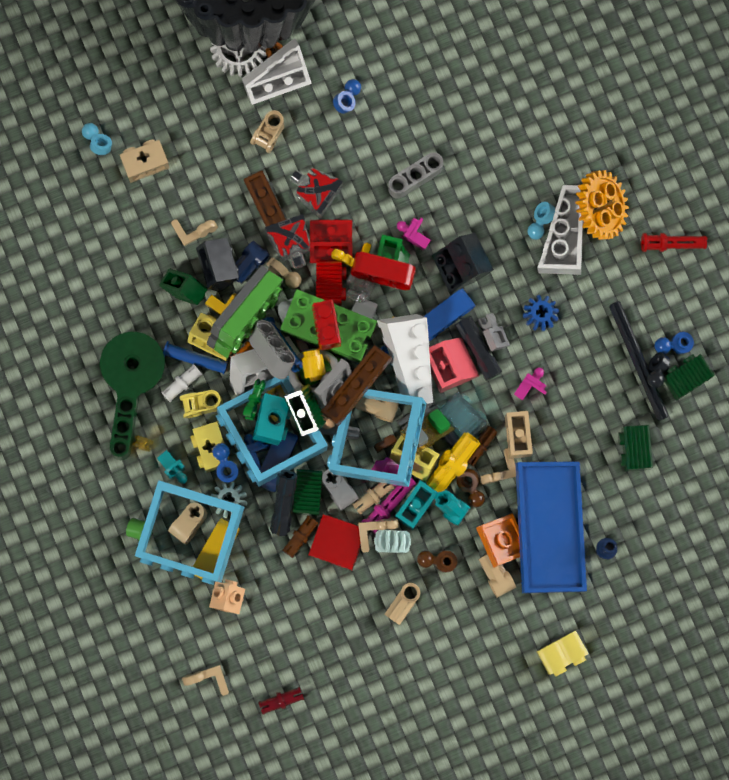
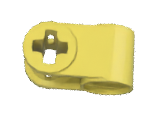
[180,390,223,418]

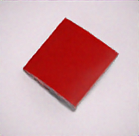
[310,220,352,263]
[308,514,361,570]

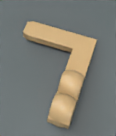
[171,219,218,246]
[480,448,516,485]
[358,518,399,552]
[182,665,229,696]

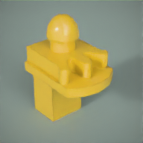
[205,293,237,315]

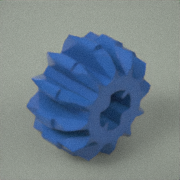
[523,295,559,332]

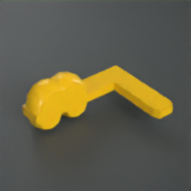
[331,242,371,267]

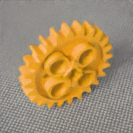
[575,170,629,240]

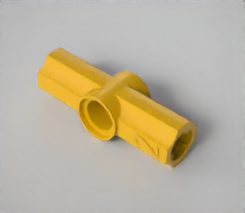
[426,432,481,492]

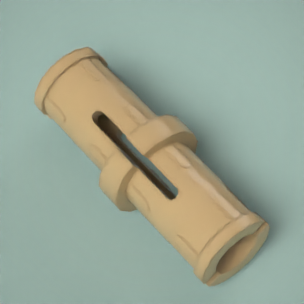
[352,482,395,515]

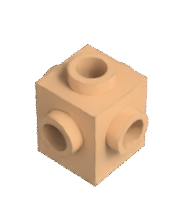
[209,579,245,614]

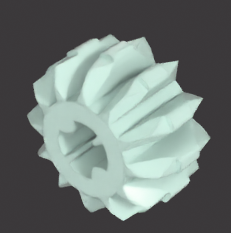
[211,481,247,518]
[374,530,411,553]

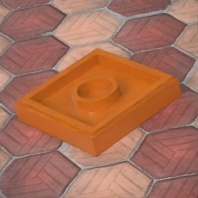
[476,513,520,568]

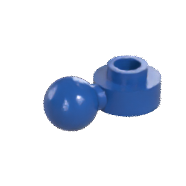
[333,79,361,114]
[654,332,694,354]
[212,443,238,483]

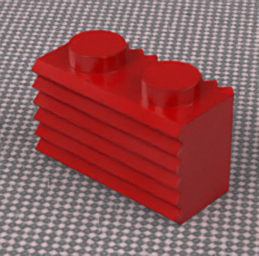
[316,261,346,306]
[312,300,341,350]

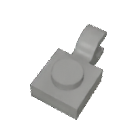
[478,313,510,351]

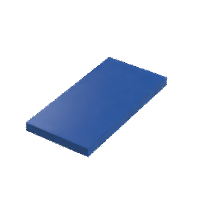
[515,462,587,593]

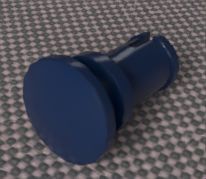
[596,538,618,560]

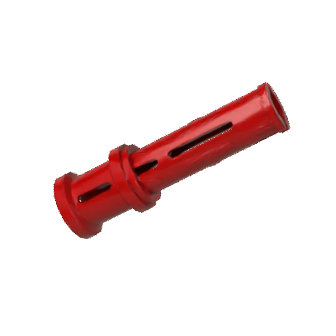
[641,233,707,252]

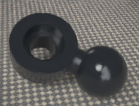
[647,352,670,388]

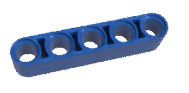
[381,288,476,367]

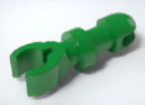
[243,379,266,420]

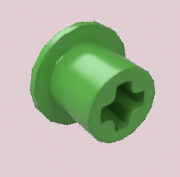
[126,518,153,540]

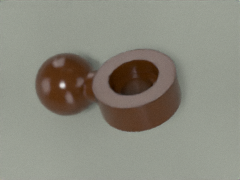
[457,469,485,508]
[417,550,457,573]

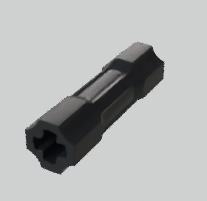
[455,316,502,381]
[270,470,297,536]

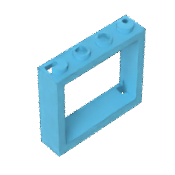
[216,376,328,487]
[327,389,427,487]
[135,480,245,585]

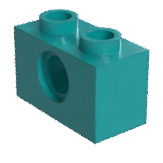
[253,393,291,446]
[395,480,438,531]

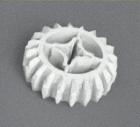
[210,43,266,77]

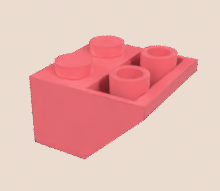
[429,338,479,393]

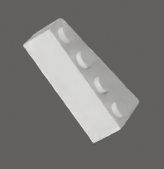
[538,185,583,275]
[377,314,433,404]

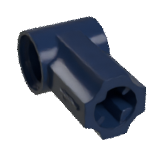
[235,240,270,285]

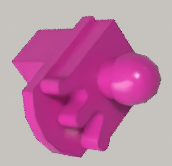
[396,217,431,250]
[514,367,547,400]
[371,457,399,486]

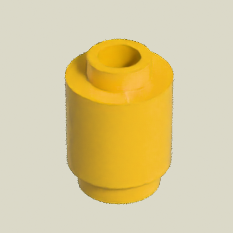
[301,349,326,382]

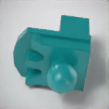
[157,450,187,484]

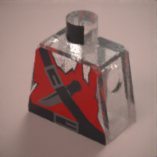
[290,168,343,219]
[265,214,310,269]

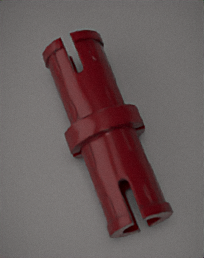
[258,686,304,715]

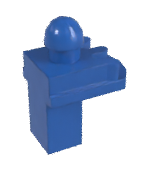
[244,434,270,470]

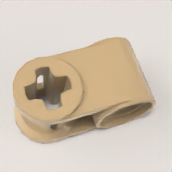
[250,110,284,153]
[168,502,207,545]

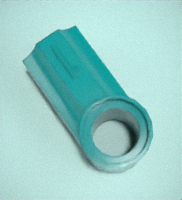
[434,490,470,526]

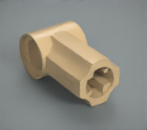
[354,398,399,423]
[479,554,516,598]
[384,583,420,625]

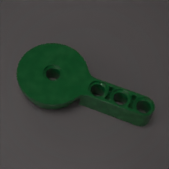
[100,332,165,461]

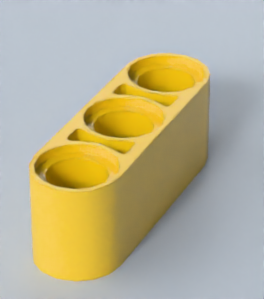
[193,518,240,579]

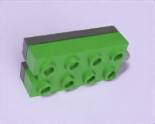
[207,265,283,359]
[278,289,377,365]

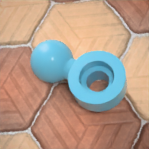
[82,123,112,155]
[527,202,555,240]

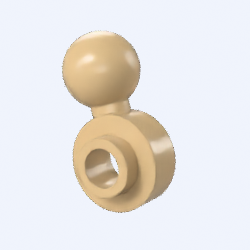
[266,257,302,289]

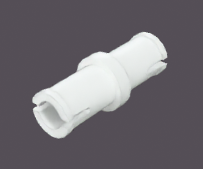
[161,364,202,402]

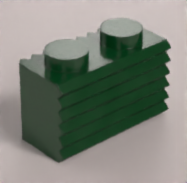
[159,268,208,305]
[664,354,715,401]
[283,384,326,437]
[618,425,653,472]
[292,469,323,516]

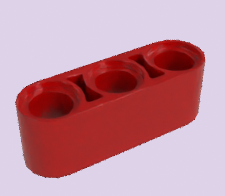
[351,252,416,290]

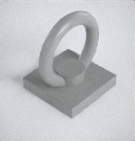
[289,348,351,410]

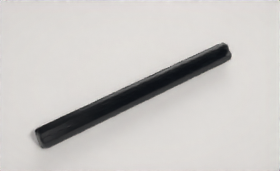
[609,301,669,421]

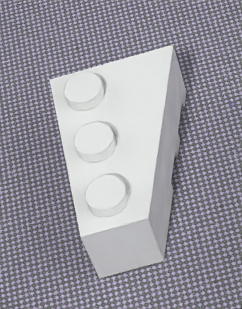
[242,38,312,105]
[229,337,300,396]

